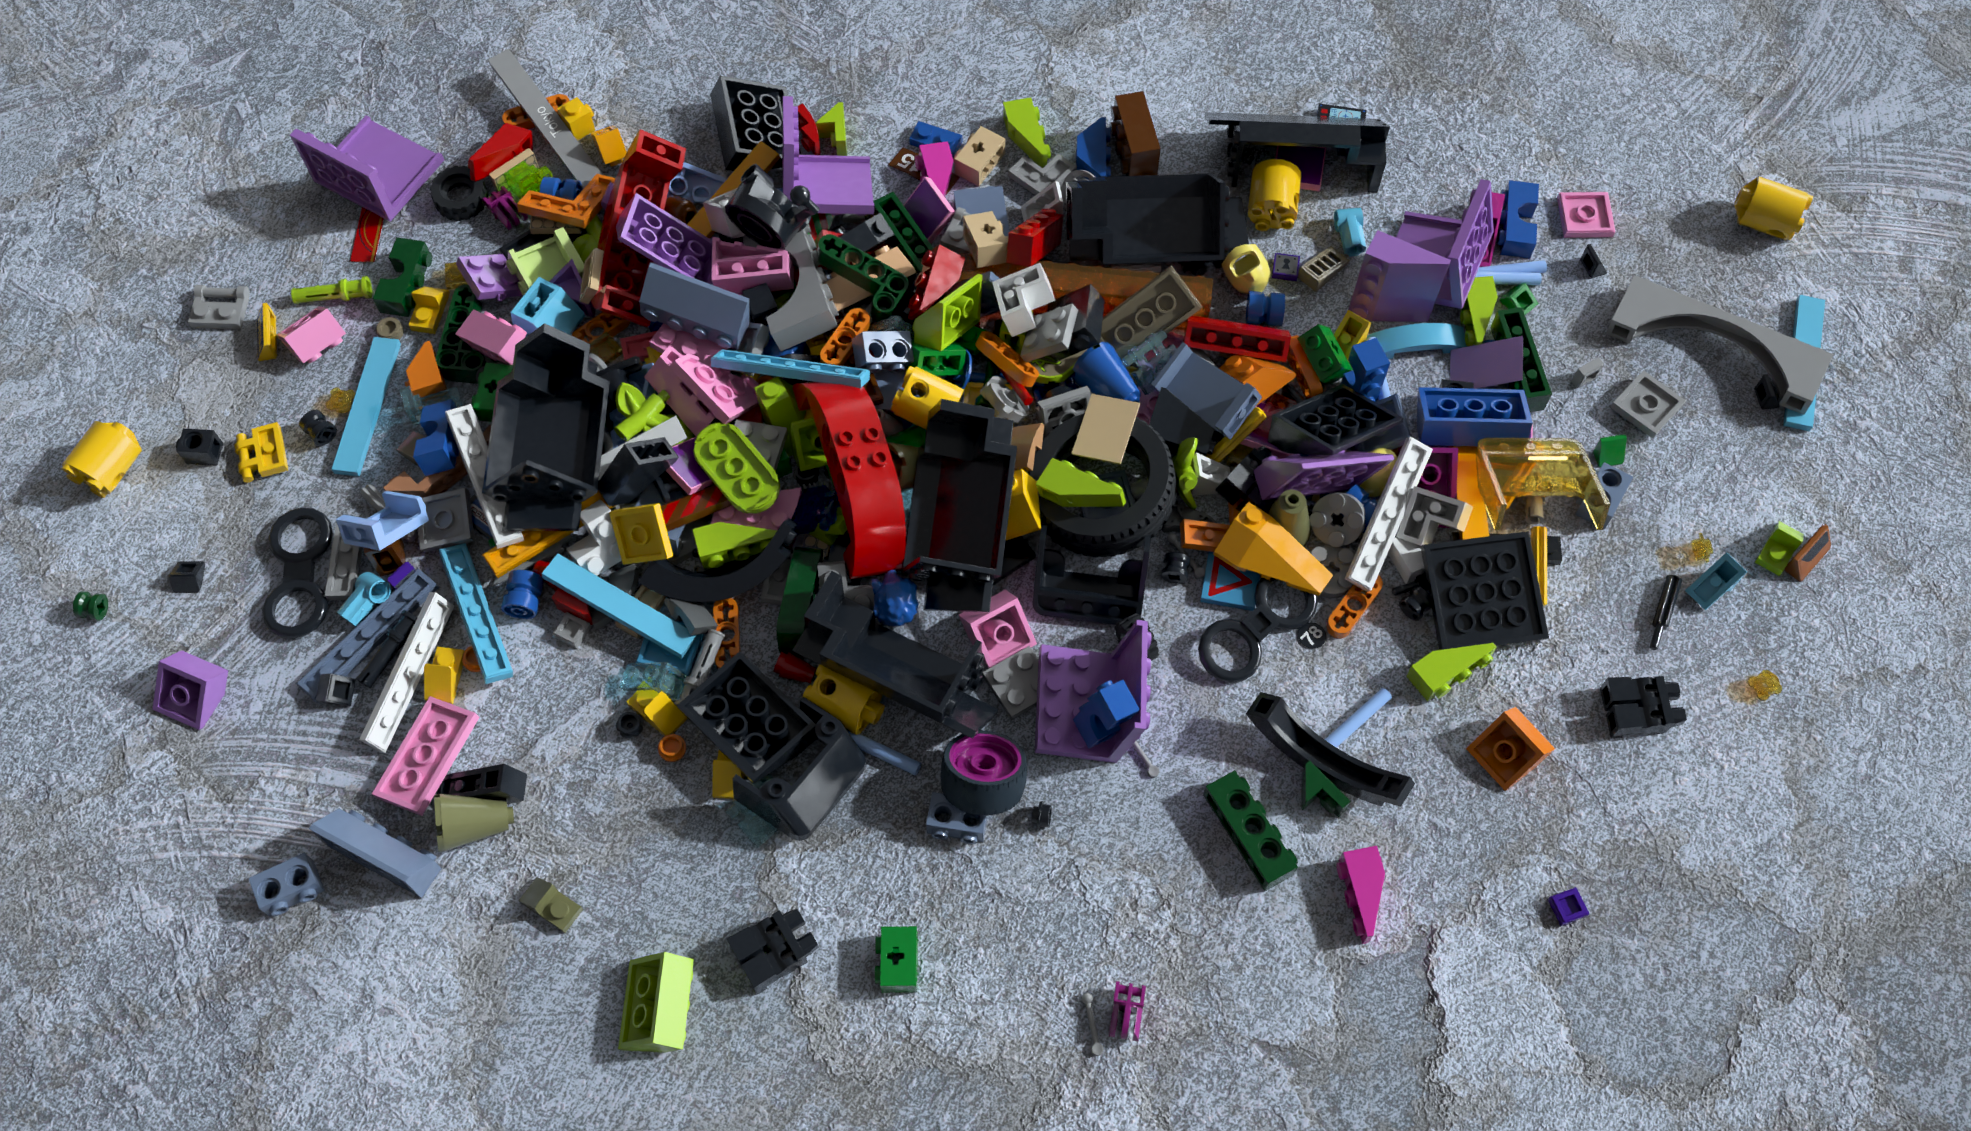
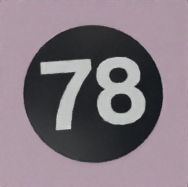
[1298,622,1326,649]

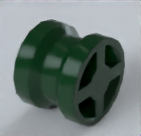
[73,591,108,621]

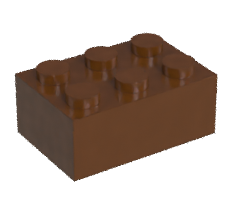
[1109,91,1161,176]

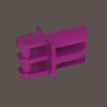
[482,186,528,230]
[1109,981,1146,1042]

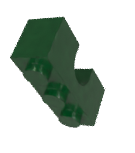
[373,237,432,317]

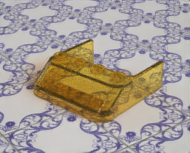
[1476,438,1611,530]

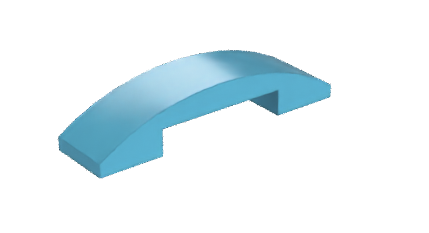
[1367,323,1468,359]

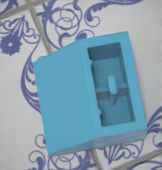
[510,277,585,336]

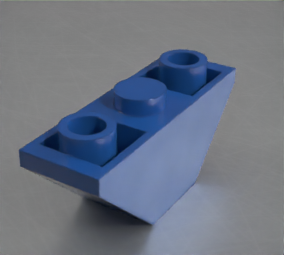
[1076,117,1111,180]

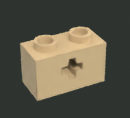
[953,126,1005,186]
[963,211,1008,268]

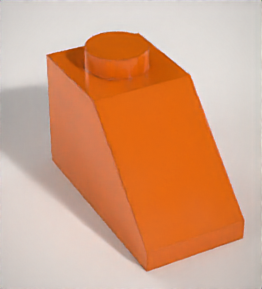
[405,341,449,404]

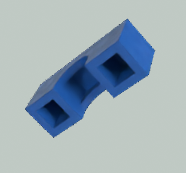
[1497,180,1539,259]
[1340,338,1390,402]
[413,399,459,476]
[1073,680,1140,749]

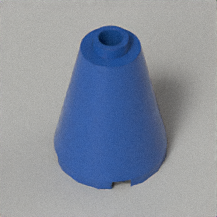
[1072,342,1141,403]

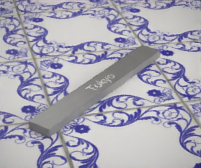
[488,49,603,189]

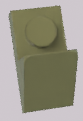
[518,877,583,933]

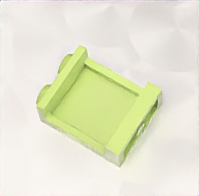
[506,227,584,296]

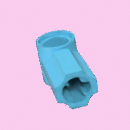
[1334,207,1366,257]
[337,572,391,627]

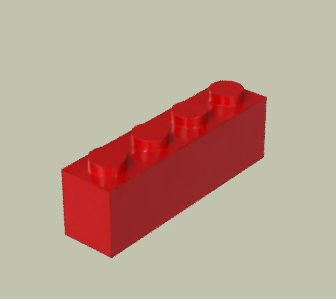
[1006,209,1064,267]
[1183,316,1291,362]

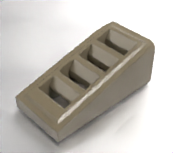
[1297,246,1350,292]

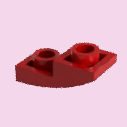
[798,103,821,155]

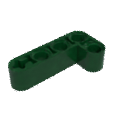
[817,234,909,324]
[436,284,486,384]
[776,547,823,655]

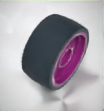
[940,730,1027,816]

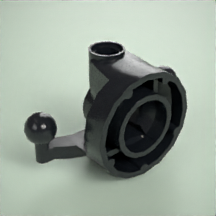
[725,164,820,250]

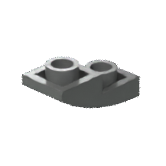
[664,597,718,635]

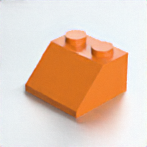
[1219,355,1297,407]
[1466,707,1555,791]

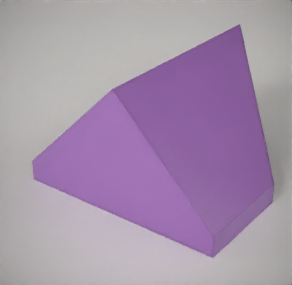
[549,259,595,317]

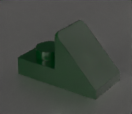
[1301,761,1351,817]

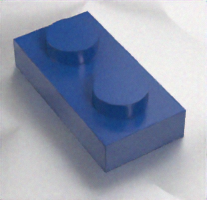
[909,121,963,159]

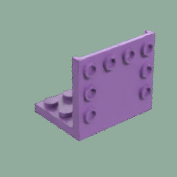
[782,96,874,216]
[290,115,444,222]
[1396,179,1494,309]
[1035,620,1151,763]

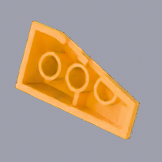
[1213,502,1333,596]

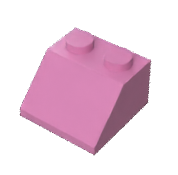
[277,306,346,363]
[959,589,1037,669]

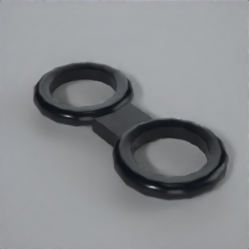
[262,507,333,639]
[1198,577,1318,683]

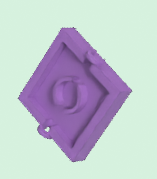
[456,254,522,301]

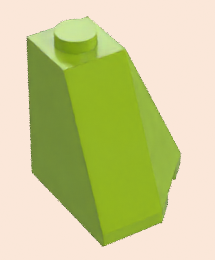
[754,377,807,456]

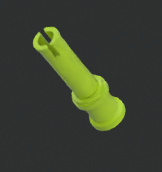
[291,276,373,304]

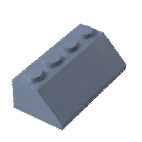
[639,263,749,351]
[309,808,442,898]

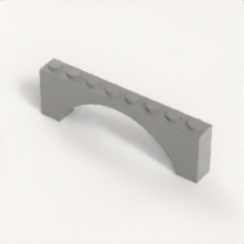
[1606,275,1834,415]

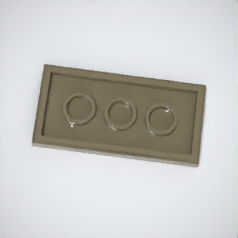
[1100,266,1202,366]

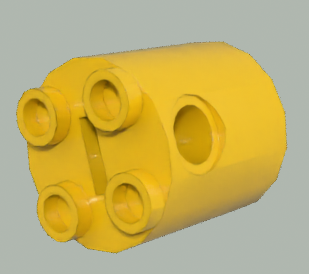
[1248,159,1301,231]
[1734,176,1813,240]
[890,366,964,429]
[61,421,142,498]
[802,664,885,735]

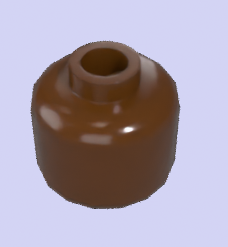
[664,195,697,225]

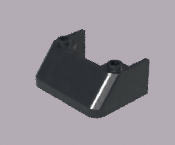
[1032,523,1151,625]
[732,697,866,841]

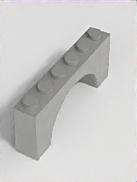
[742,224,839,351]

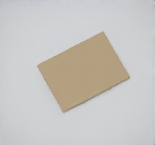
[1071,394,1140,465]

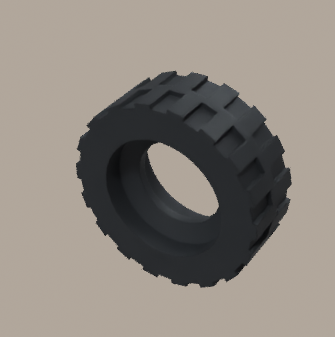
[430,166,489,221]

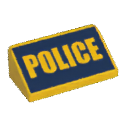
[256,303,277,361]

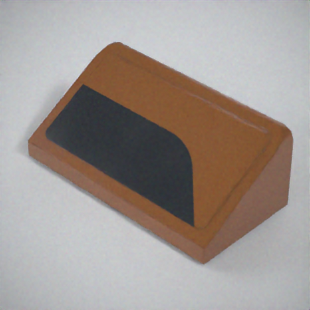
[1784,524,1831,582]

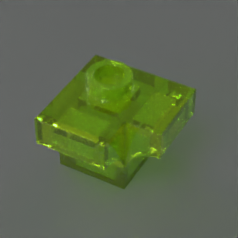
[504,161,553,200]

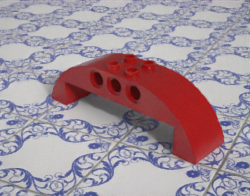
[591,129,686,327]
[792,381,906,579]

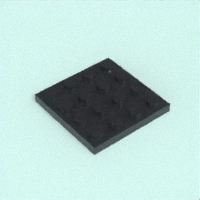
[1420,531,1549,650]

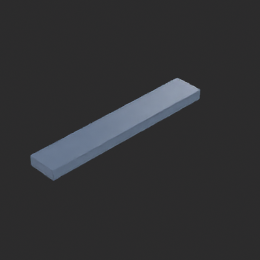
[296,568,439,704]

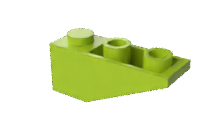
[1003,97,1051,168]
[1460,276,1498,346]
[1036,458,1126,507]
[693,522,777,569]
[1406,643,1497,702]

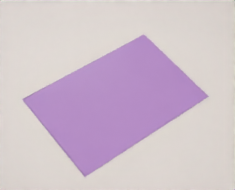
[1450,336,1523,389]

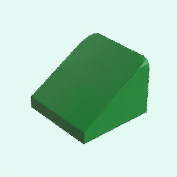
[1499,283,1539,315]
[1593,435,1627,467]

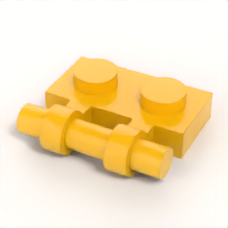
[234,422,288,483]

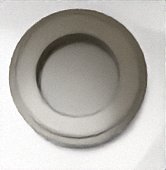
[376,317,404,340]

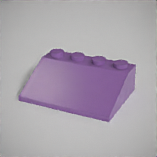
[616,193,712,285]
[1348,230,1451,322]
[1254,450,1394,500]

